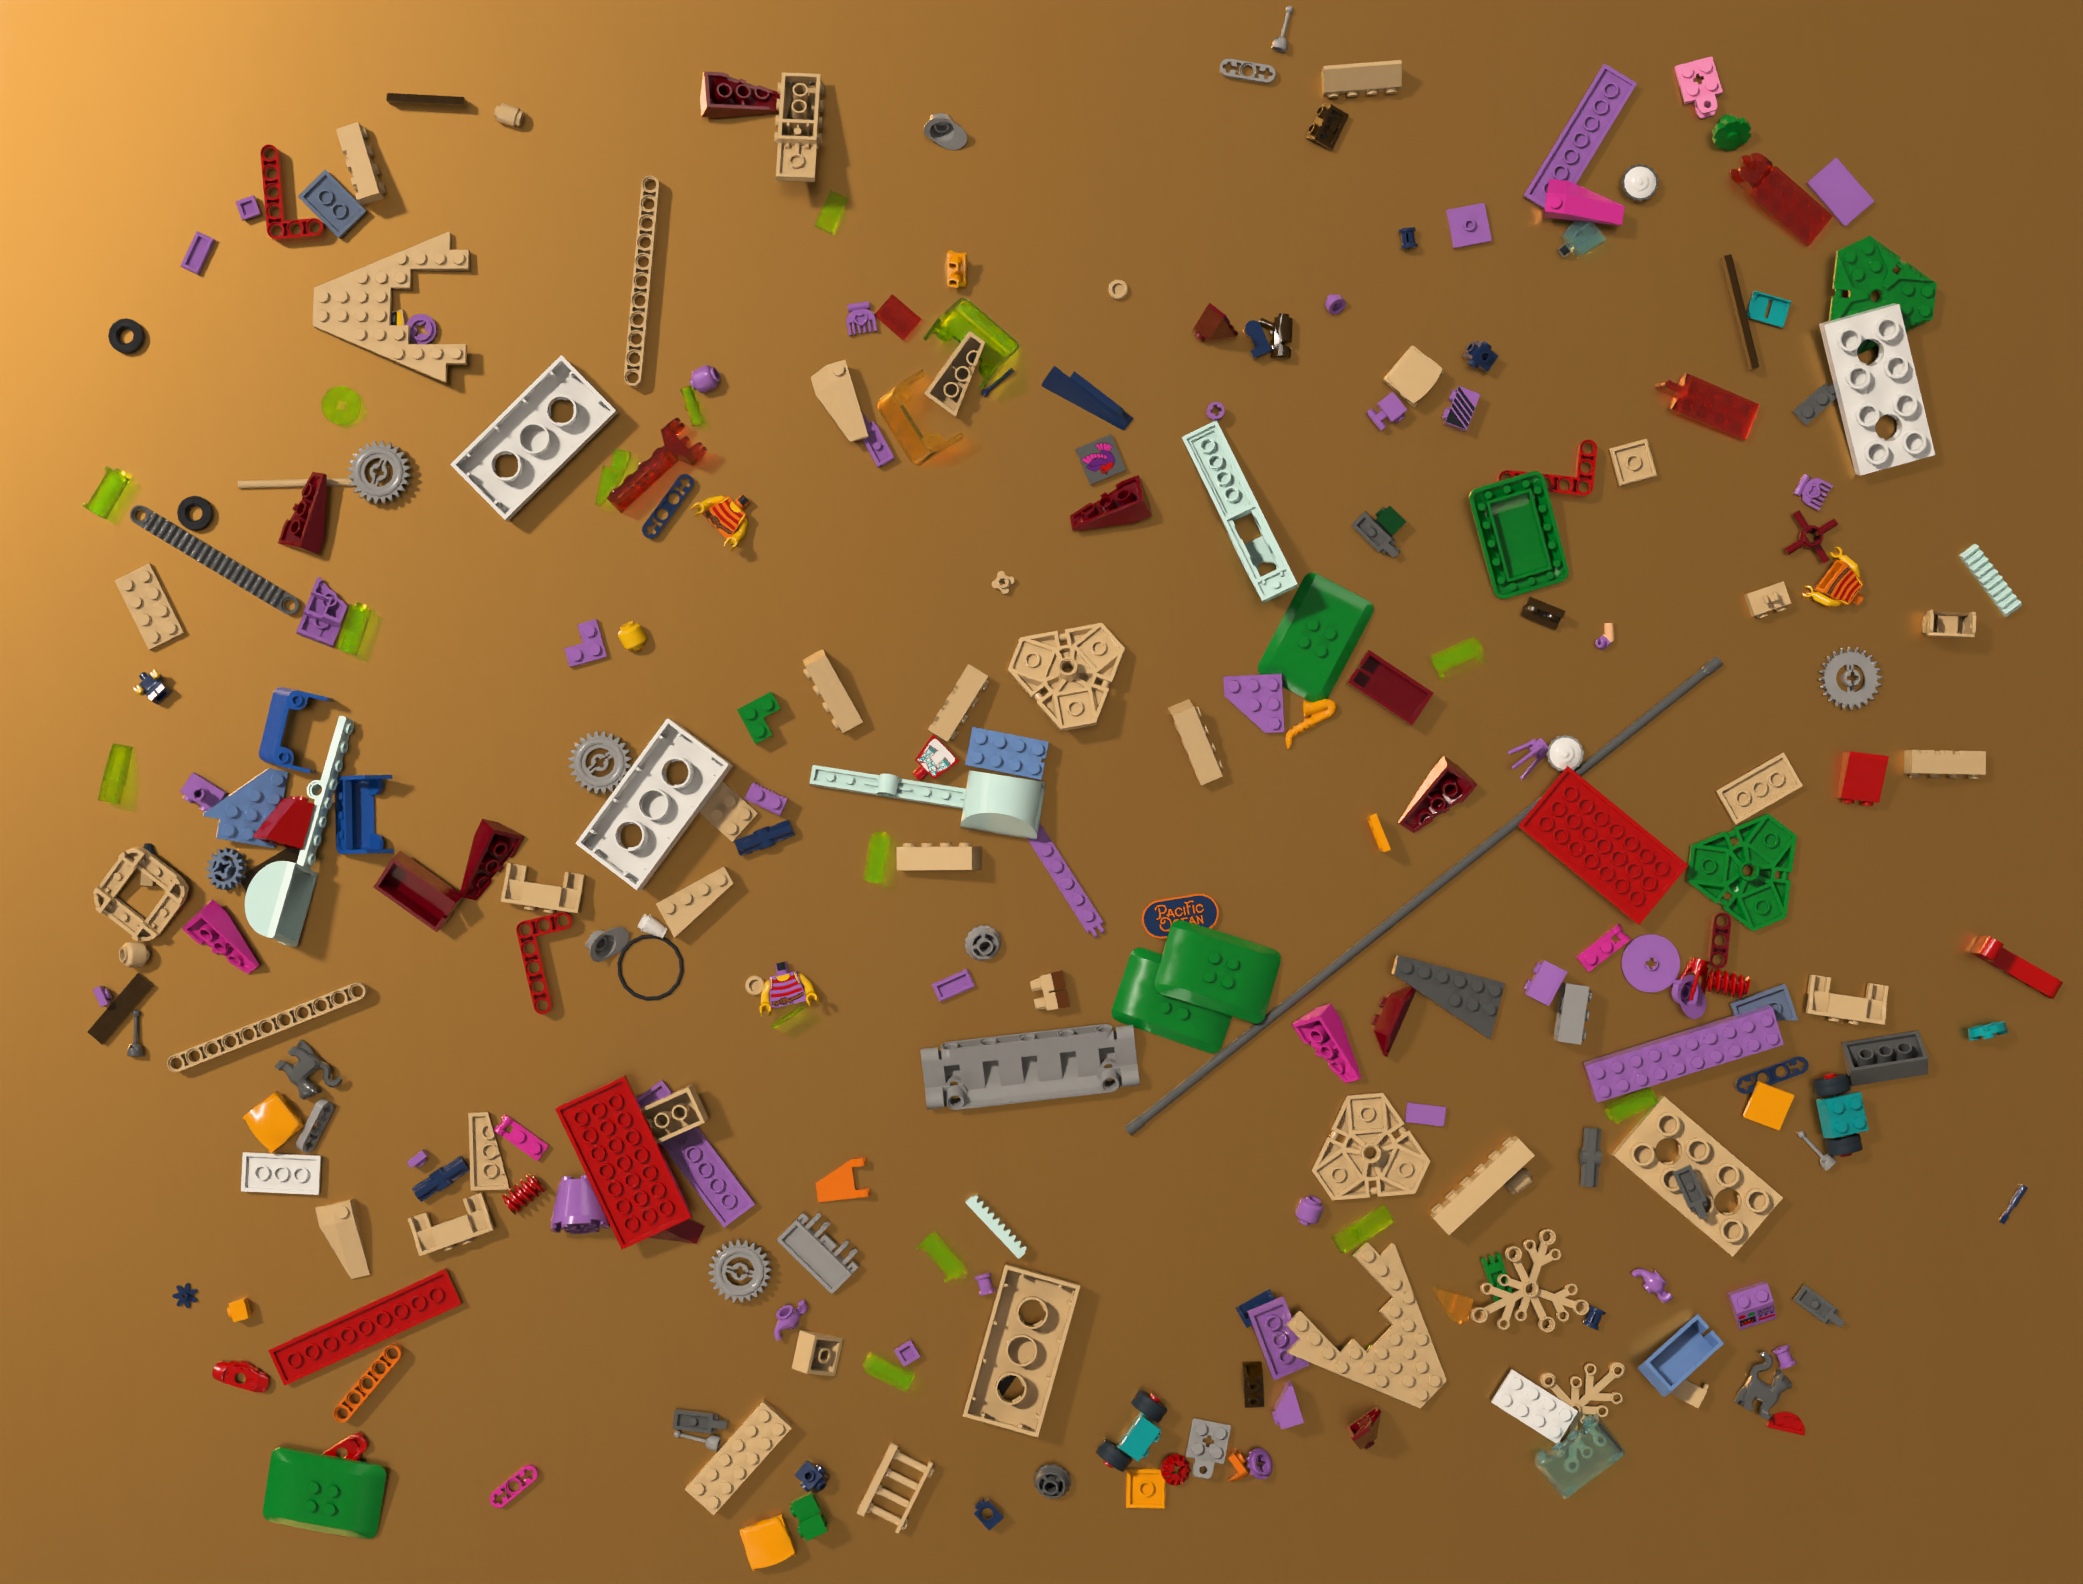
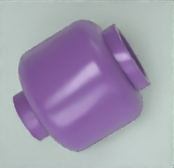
[690,365,720,393]
[1295,1195,1324,1226]

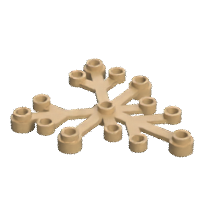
[1471,1229,1589,1332]
[1540,1362,1625,1472]

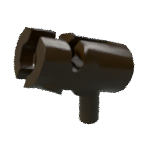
[1259,313,1293,358]

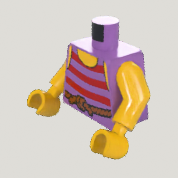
[759,962,819,1016]

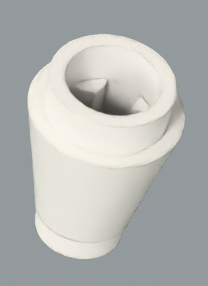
[637,914,668,938]

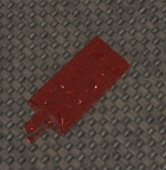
[1655,373,1760,441]

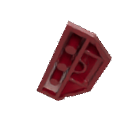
[1371,986,1417,1057]

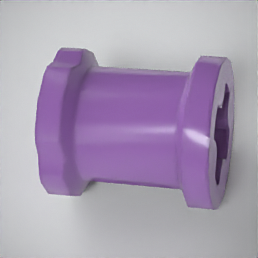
[1207,402,1225,421]
[974,1272,996,1296]
[1773,1344,1797,1369]

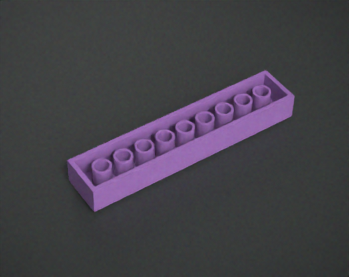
[1583,1005,1784,1102]

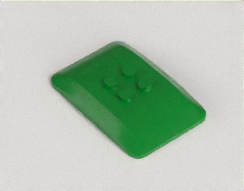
[1469,471,1569,599]
[1258,572,1374,702]
[1154,920,1281,1024]
[1111,947,1232,1054]
[263,1447,387,1539]

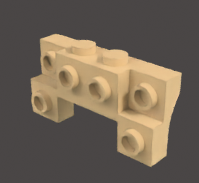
[500,863,585,914]
[1806,974,1889,1025]
[408,1192,494,1256]

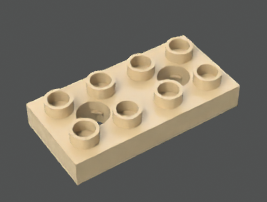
[1611,1095,1783,1257]
[963,1264,1080,1437]

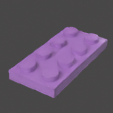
[1247,1296,1310,1380]

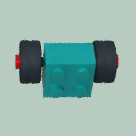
[1814,1073,1869,1157]
[1096,1390,1168,1472]

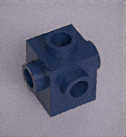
[1463,340,1498,372]
[795,1460,830,1493]

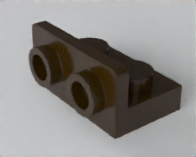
[1306,103,1349,150]
[1520,596,1566,630]

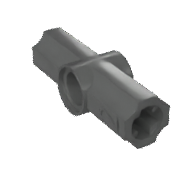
[1580,1127,1602,1187]

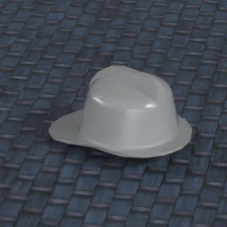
[924,113,967,150]
[585,927,629,962]

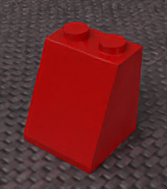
[1837,751,1889,806]
[253,796,315,849]

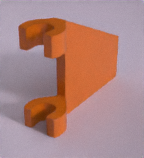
[815,1157,871,1203]

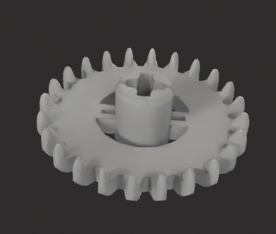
[347,441,411,504]
[1818,646,1883,710]
[568,731,632,794]
[708,1239,772,1303]

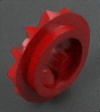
[1161,1454,1191,1486]

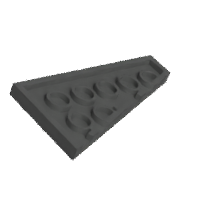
[1391,955,1505,1039]

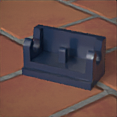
[1236,1289,1275,1328]

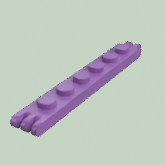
[1027,822,1105,938]

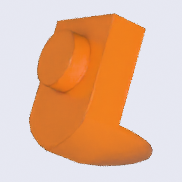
[1228,1449,1251,1482]

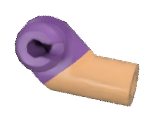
[1595,623,1615,650]

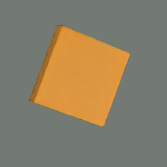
[1367,813,1391,852]
[1743,1081,1795,1130]
[1126,1468,1166,1509]

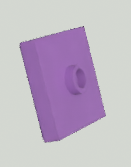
[1446,203,1492,249]

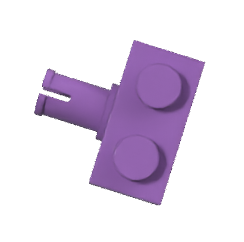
[180,772,229,812]

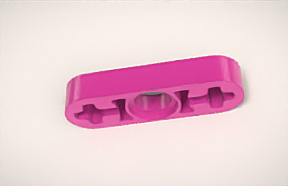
[490,1464,538,1508]

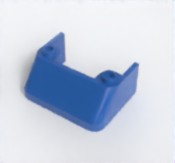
[259,687,333,774]
[335,775,394,854]

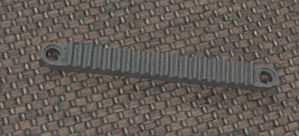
[130,505,300,615]

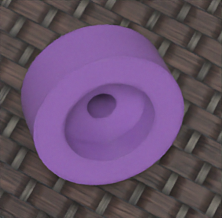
[1325,294,1346,315]

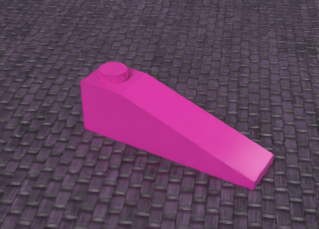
[1544,179,1625,226]
[182,899,259,974]
[1292,1004,1361,1083]

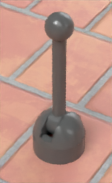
[127,1010,143,1057]

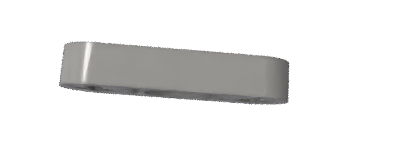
[1220,58,1276,84]
[296,1099,334,1153]

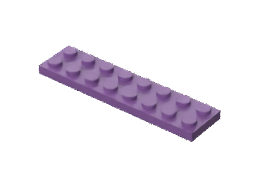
[1523,63,1637,210]
[637,1080,755,1228]

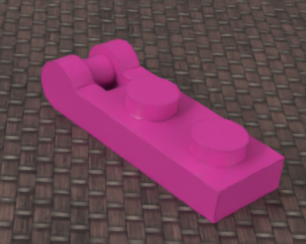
[1576,924,1631,972]
[493,1114,549,1161]

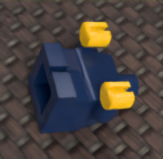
[134,669,172,705]

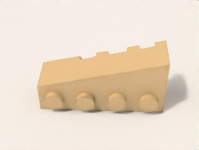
[803,649,863,733]
[897,843,982,870]
[656,866,735,938]

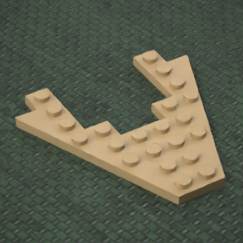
[313,232,470,383]
[1286,1242,1447,1409]

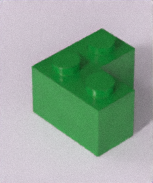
[737,692,782,745]
[789,1491,830,1542]

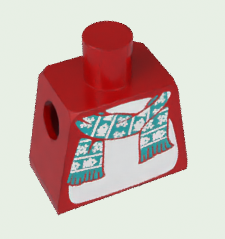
[912,734,959,782]

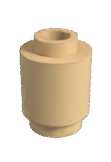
[494,103,524,127]
[1504,1168,1533,1195]

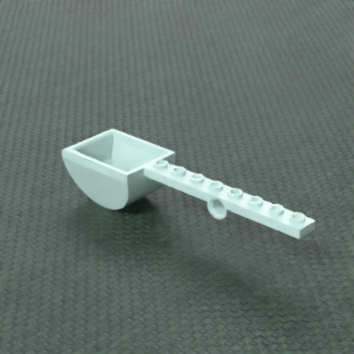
[245,716,354,947]
[809,765,1046,839]

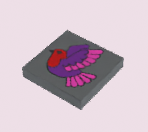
[1075,434,1126,485]

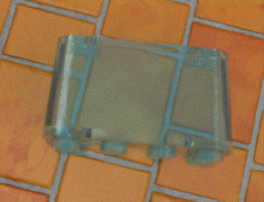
[1534,1413,1625,1499]

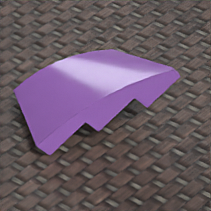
[296,577,348,648]

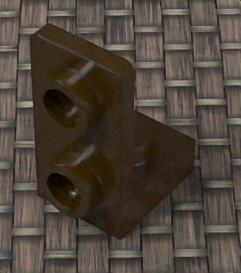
[1242,1362,1264,1408]

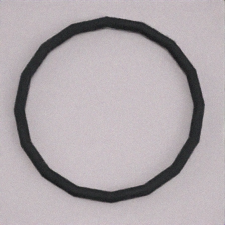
[617,935,684,1001]

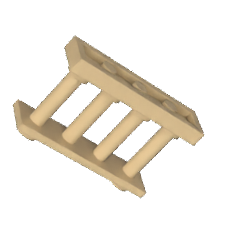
[857,1441,935,1534]

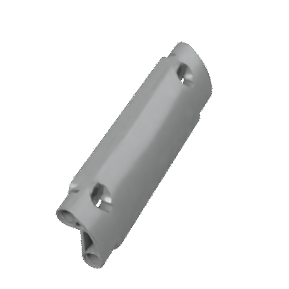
[920,1024,1140,1110]

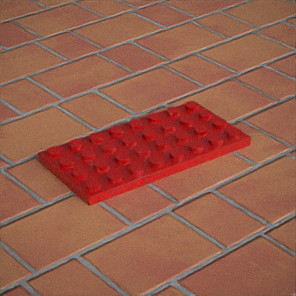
[1518,766,1688,925]
[555,1075,693,1249]

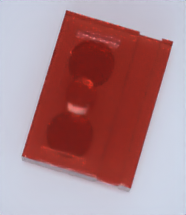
[874,294,922,341]

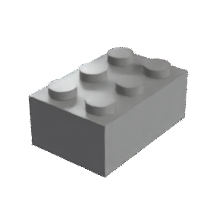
[1553,982,1592,1045]

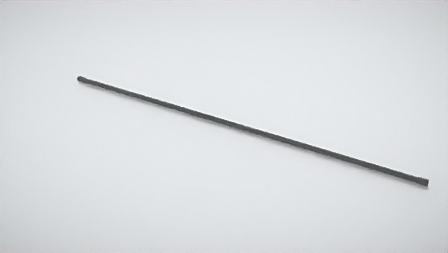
[1124,656,1723,1136]

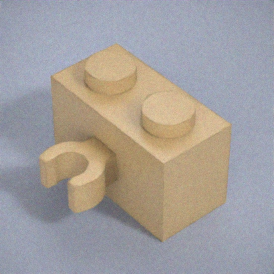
[1744,581,1791,619]

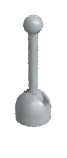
[1272,6,1293,53]
[1798,1131,1837,1171]
[674,1430,721,1452]

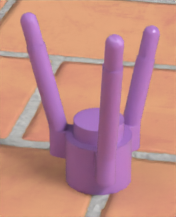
[1508,738,1548,780]

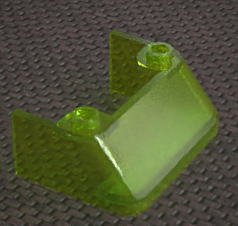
[923,298,1019,389]

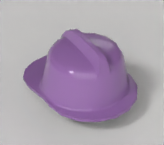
[1671,975,1706,1019]

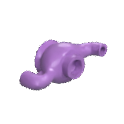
[1632,1269,1674,1303]
[774,1300,808,1341]

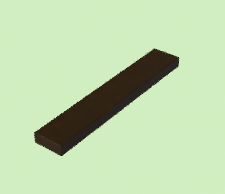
[1721,254,1759,371]

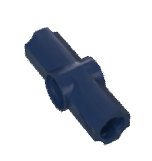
[734,820,795,856]
[412,1156,470,1202]

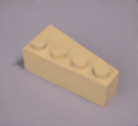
[336,122,386,205]
[923,331,985,417]
[928,664,989,742]
[1168,699,1224,785]
[1904,750,1986,779]

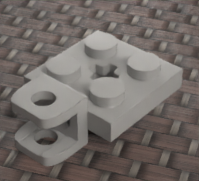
[1185,1418,1231,1479]

